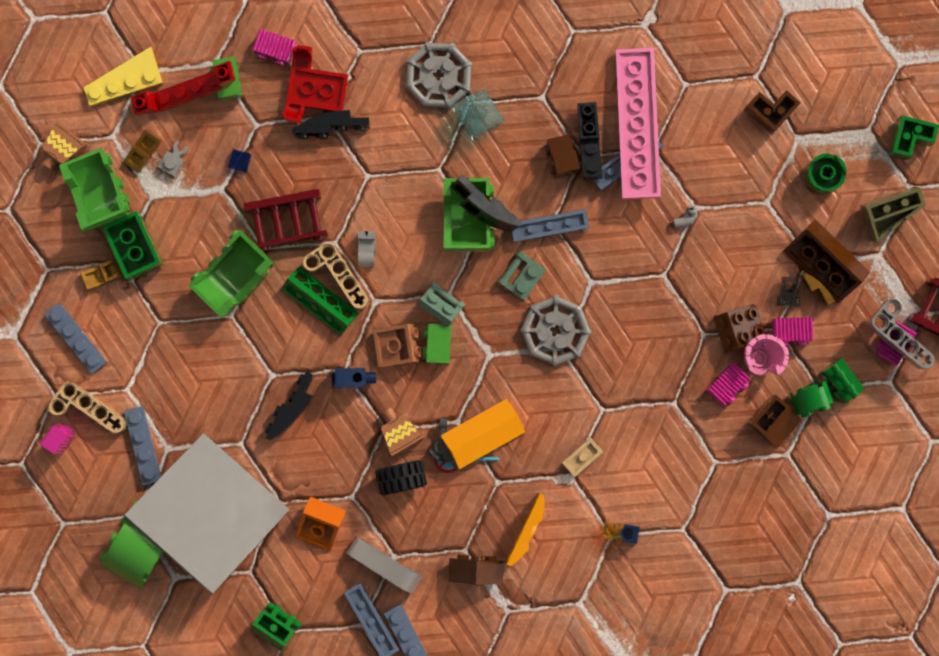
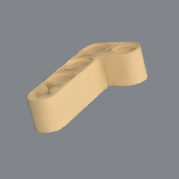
[303,243,369,310]
[49,382,127,433]

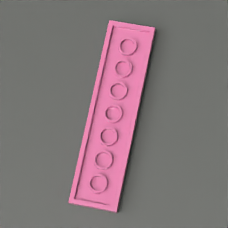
[616,48,661,200]

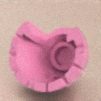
[744,334,789,375]

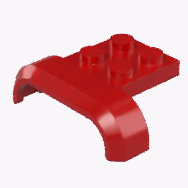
[282,45,349,123]

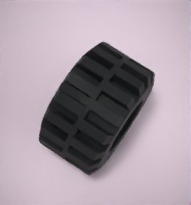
[375,460,427,496]

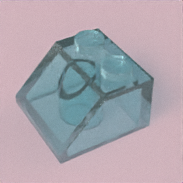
[453,89,505,141]

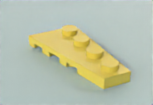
[84,47,163,106]

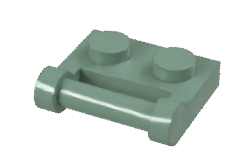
[497,250,546,301]
[418,282,466,327]

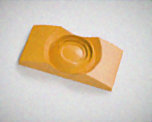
[506,492,545,566]

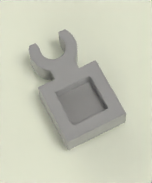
[158,141,189,177]

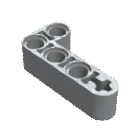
[868,299,935,369]
[346,536,423,593]

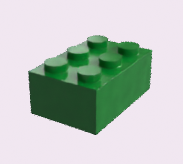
[102,211,164,281]

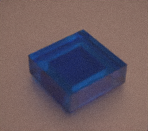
[228,149,252,173]

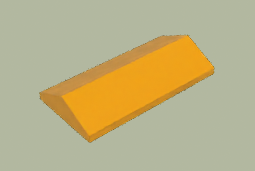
[440,399,525,469]

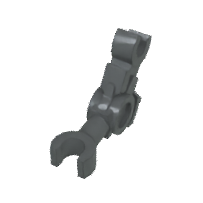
[429,418,458,469]

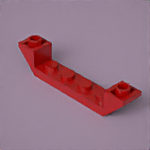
[130,61,236,115]

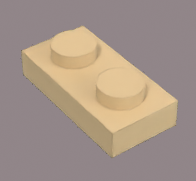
[562,437,603,477]

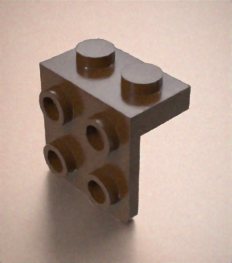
[713,304,766,353]

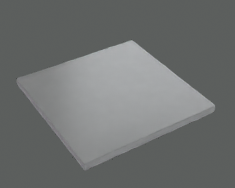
[124,433,290,595]

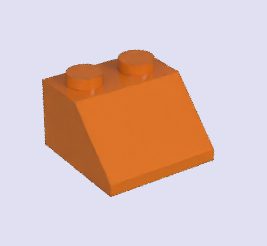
[295,497,346,551]

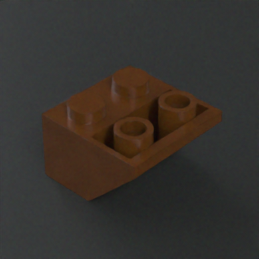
[748,394,802,449]

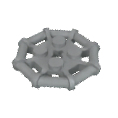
[404,41,473,109]
[519,295,592,367]

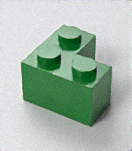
[888,115,939,160]

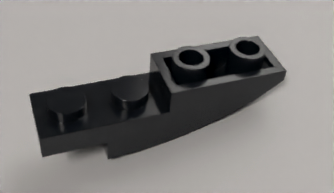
[577,102,603,180]
[292,110,370,139]
[450,175,521,232]
[265,372,314,440]

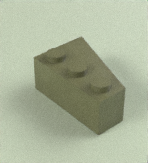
[860,187,926,243]

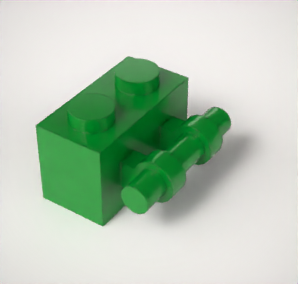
[820,358,865,403]
[251,602,302,652]

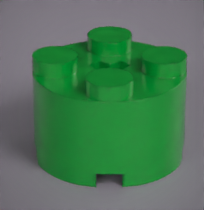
[804,153,847,194]
[789,380,834,418]

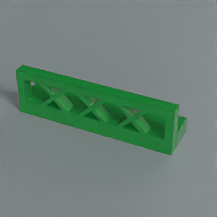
[281,266,359,336]

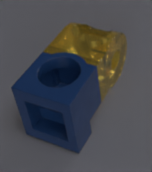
[602,522,640,544]

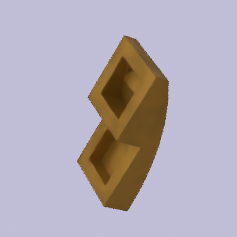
[123,129,163,172]
[80,258,124,291]
[800,273,835,306]

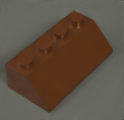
[783,219,870,303]

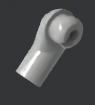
[673,206,698,228]

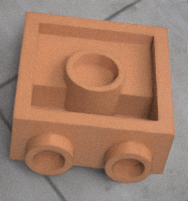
[373,324,422,368]

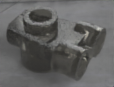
[777,276,800,306]

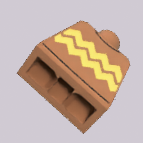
[42,121,89,170]
[381,408,424,456]

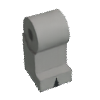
[358,231,376,268]

